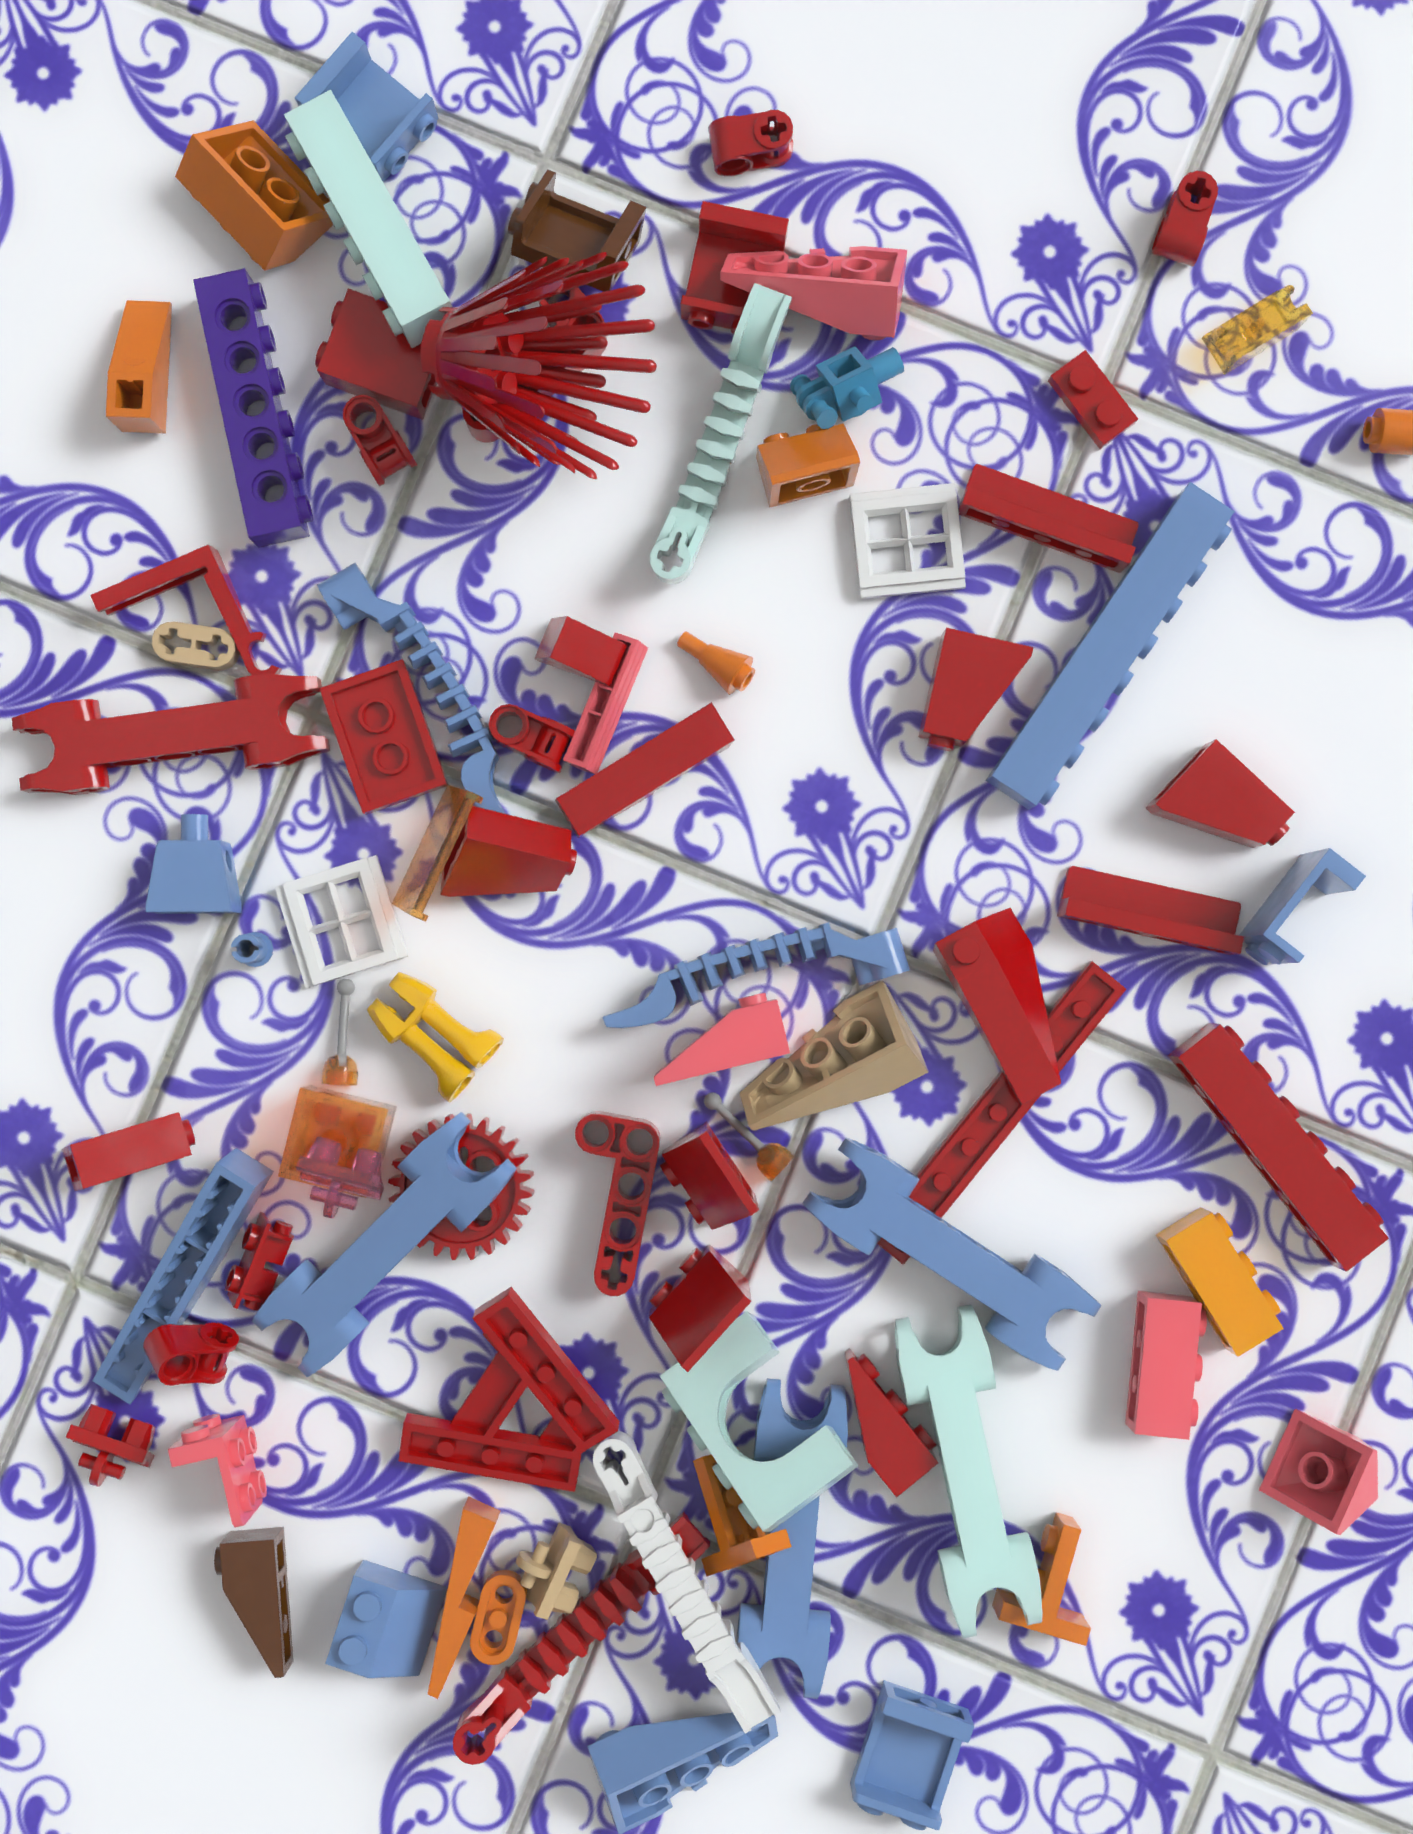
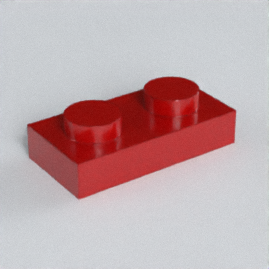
[1048,350,1138,450]

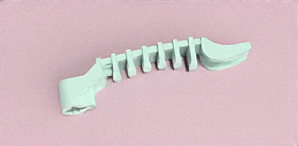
[650,283,792,584]

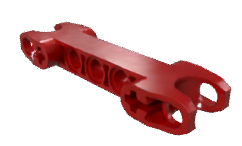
[11,673,330,795]

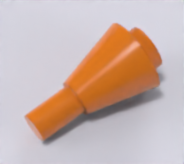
[677,631,755,695]

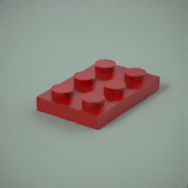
[319,659,449,815]

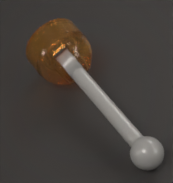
[321,979,358,1086]
[704,1092,795,1182]

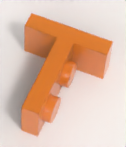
[693,1447,792,1577]
[992,1512,1091,1646]

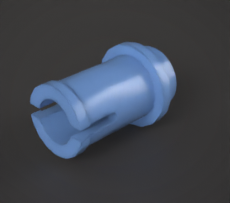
[231,932,274,967]

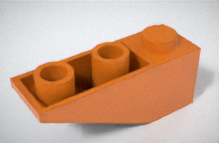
[106,300,172,434]

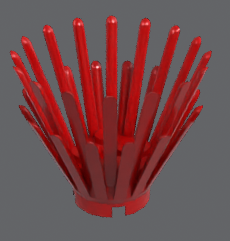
[421,252,657,479]

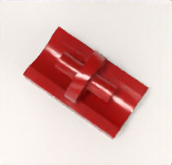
[65,1404,156,1487]

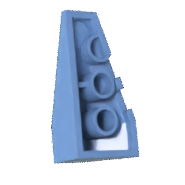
[587,1712,778,1834]

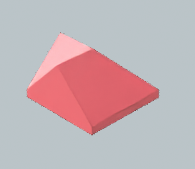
[1259,1409,1378,1535]

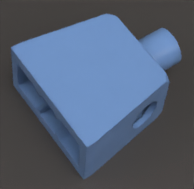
[146,814,242,914]

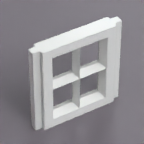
[849,483,966,599]
[275,855,408,988]

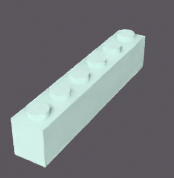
[284,90,452,348]

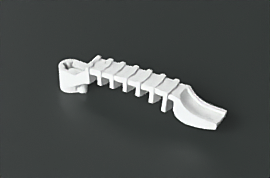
[593,1431,781,1734]

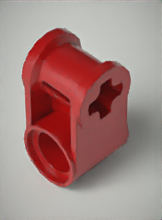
[708,110,794,176]
[1151,171,1218,267]
[343,395,417,487]
[489,704,575,773]
[143,1322,239,1386]

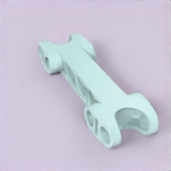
[895,1304,1043,1638]

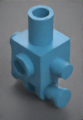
[790,346,904,429]

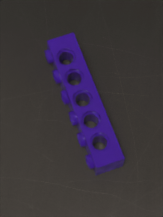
[193,268,313,548]

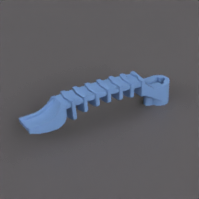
[317,563,506,814]
[602,922,910,1028]

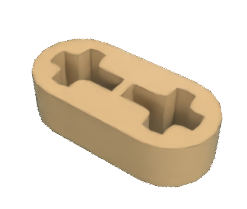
[152,622,240,671]

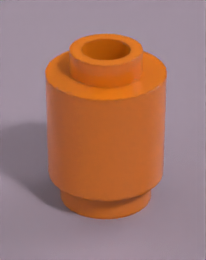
[1363,408,1413,455]

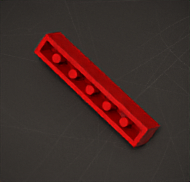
[1167,1023,1389,1272]

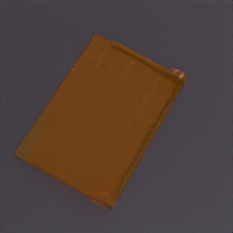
[392,785,484,922]

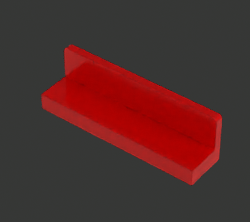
[958,464,1139,573]
[1057,866,1244,955]

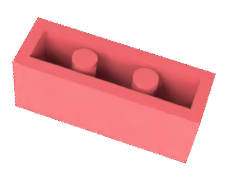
[1125,1291,1207,1440]

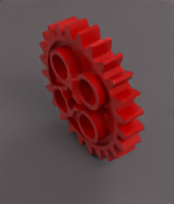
[388,1113,535,1260]

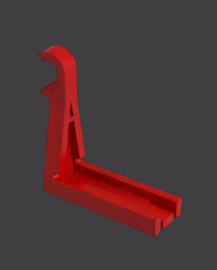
[90,544,282,675]

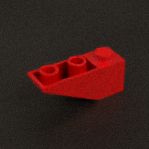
[844,1348,939,1498]

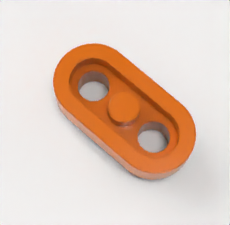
[470,1570,527,1665]

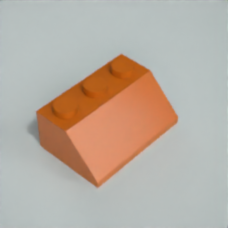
[175,120,333,271]

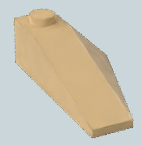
[739,980,928,1131]

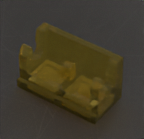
[1201,285,1313,375]

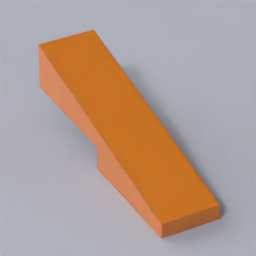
[428,1496,501,1699]

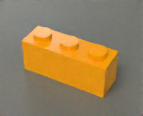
[1156,1207,1284,1357]

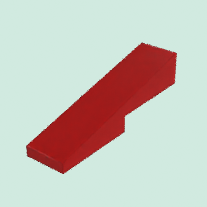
[555,702,735,838]

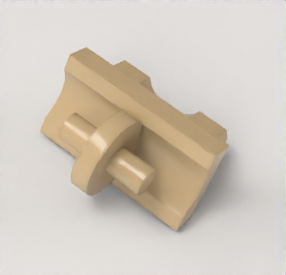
[516,1523,597,1620]

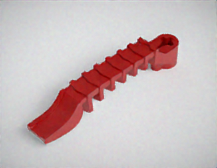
[453,1512,711,1765]

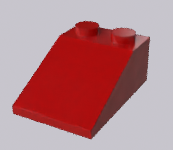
[660,1121,759,1230]
[649,1244,752,1372]

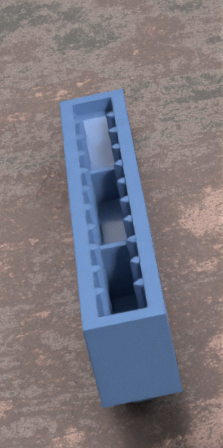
[92,1148,274,1404]

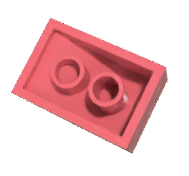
[654,993,790,1086]

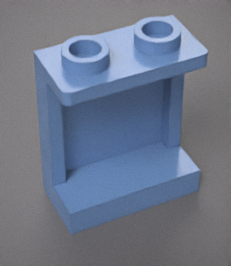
[850,1680,974,1830]

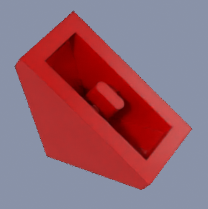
[534,616,627,686]

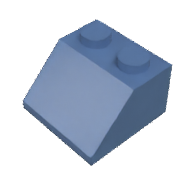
[325,1560,448,1678]

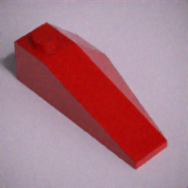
[933,907,1061,1105]

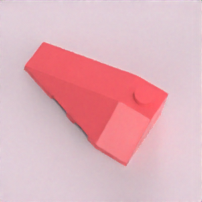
[720,246,908,340]

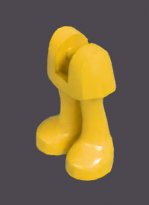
[367,972,504,1103]

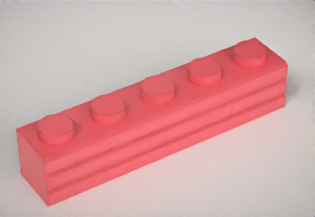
[563,633,648,774]

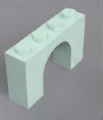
[660,1311,859,1532]

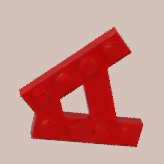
[398,1287,620,1492]

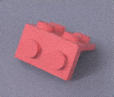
[168,1414,267,1528]

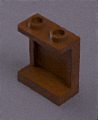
[508,169,647,292]

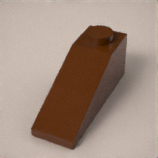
[214,1527,294,1678]

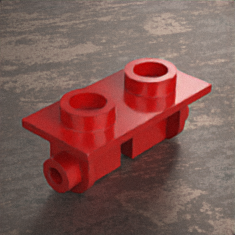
[225,1212,294,1311]

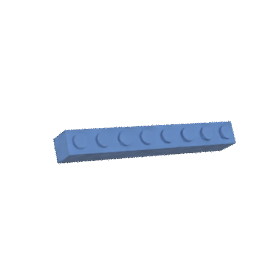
[985,482,1235,810]

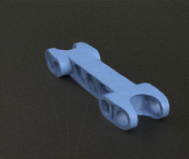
[252,1112,517,1377]
[803,1137,1102,1371]
[737,1378,848,1699]

